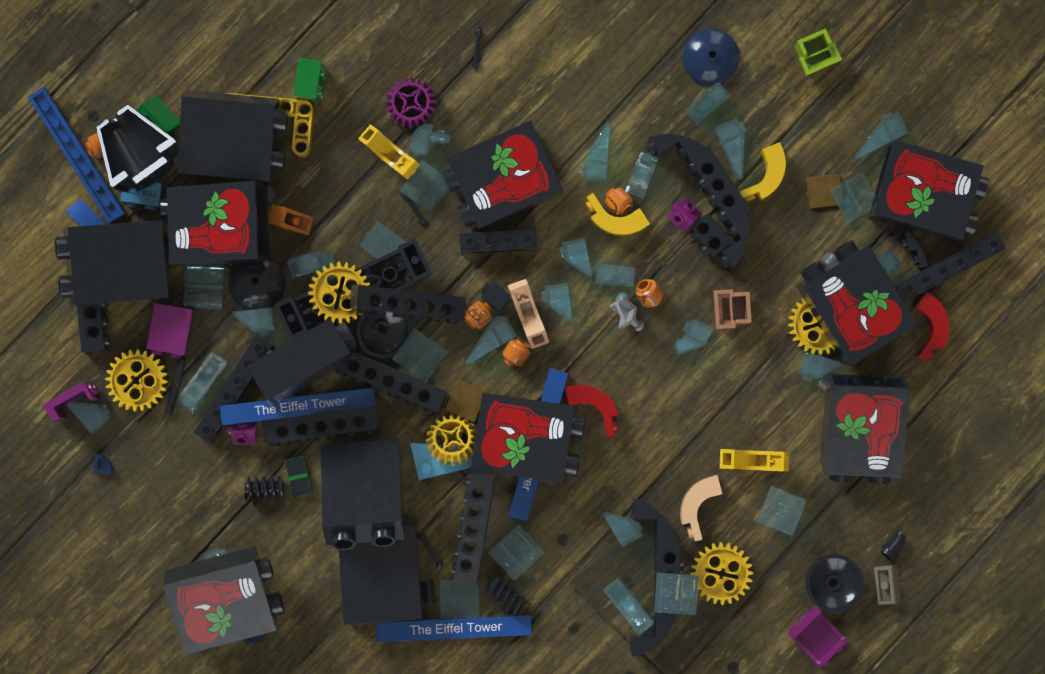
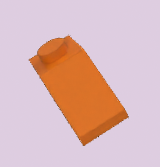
[269,205,314,236]

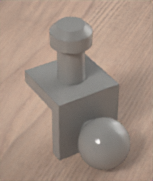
[610,293,644,332]

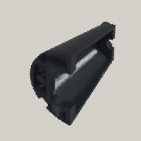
[97,105,179,192]

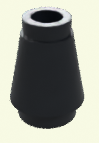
[880,531,907,561]

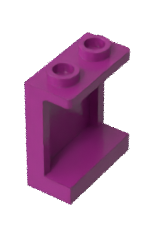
[146,303,195,359]
[43,381,100,422]
[786,606,848,667]

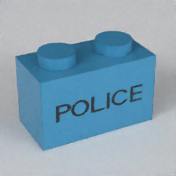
[120,183,165,211]

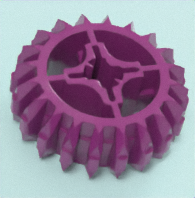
[385,77,437,129]

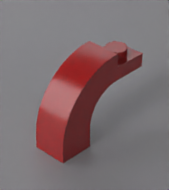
[913,292,950,361]
[565,385,619,437]

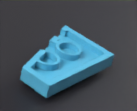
[410,443,473,480]

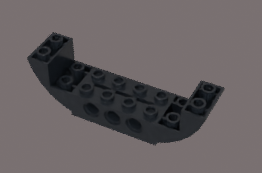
[646,134,751,271]

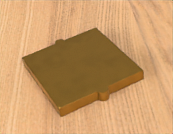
[806,173,843,209]
[445,379,487,422]

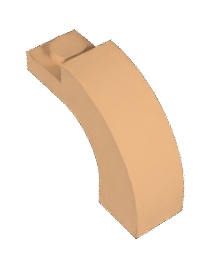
[508,279,549,349]
[680,475,722,541]

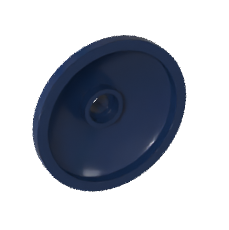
[683,29,740,86]

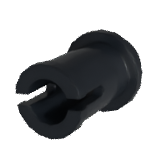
[421,580,437,605]

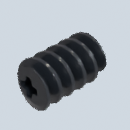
[245,475,285,501]
[484,575,525,617]

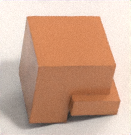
[713,289,752,329]

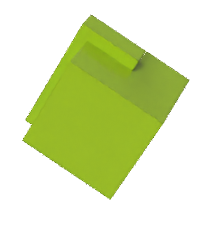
[794,28,842,76]

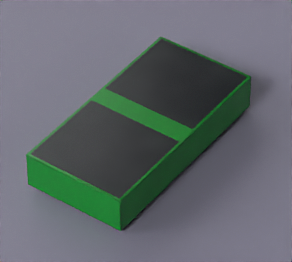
[284,456,312,498]

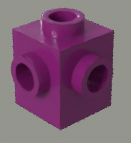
[667,198,702,233]
[229,421,258,445]

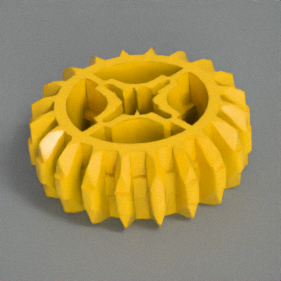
[426,414,477,466]

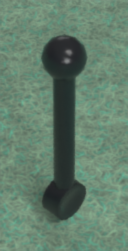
[471,29,483,68]
[400,190,426,225]
[418,533,443,568]

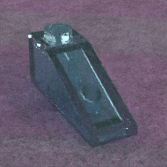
[853,112,908,160]
[714,118,746,182]
[579,122,611,182]
[465,315,517,366]
[178,352,227,414]
[603,577,655,636]

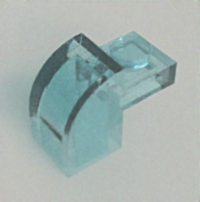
[408,124,451,157]
[625,152,659,198]
[288,251,335,279]
[594,264,635,287]

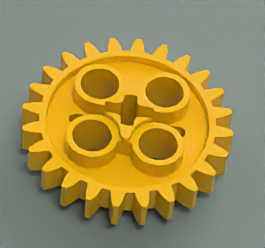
[308,261,371,325]
[787,298,835,355]
[105,349,169,412]
[690,542,753,605]

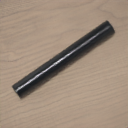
[165,358,186,416]

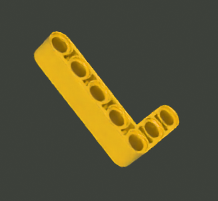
[226,93,315,158]

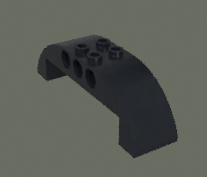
[274,239,432,340]
[630,499,684,656]

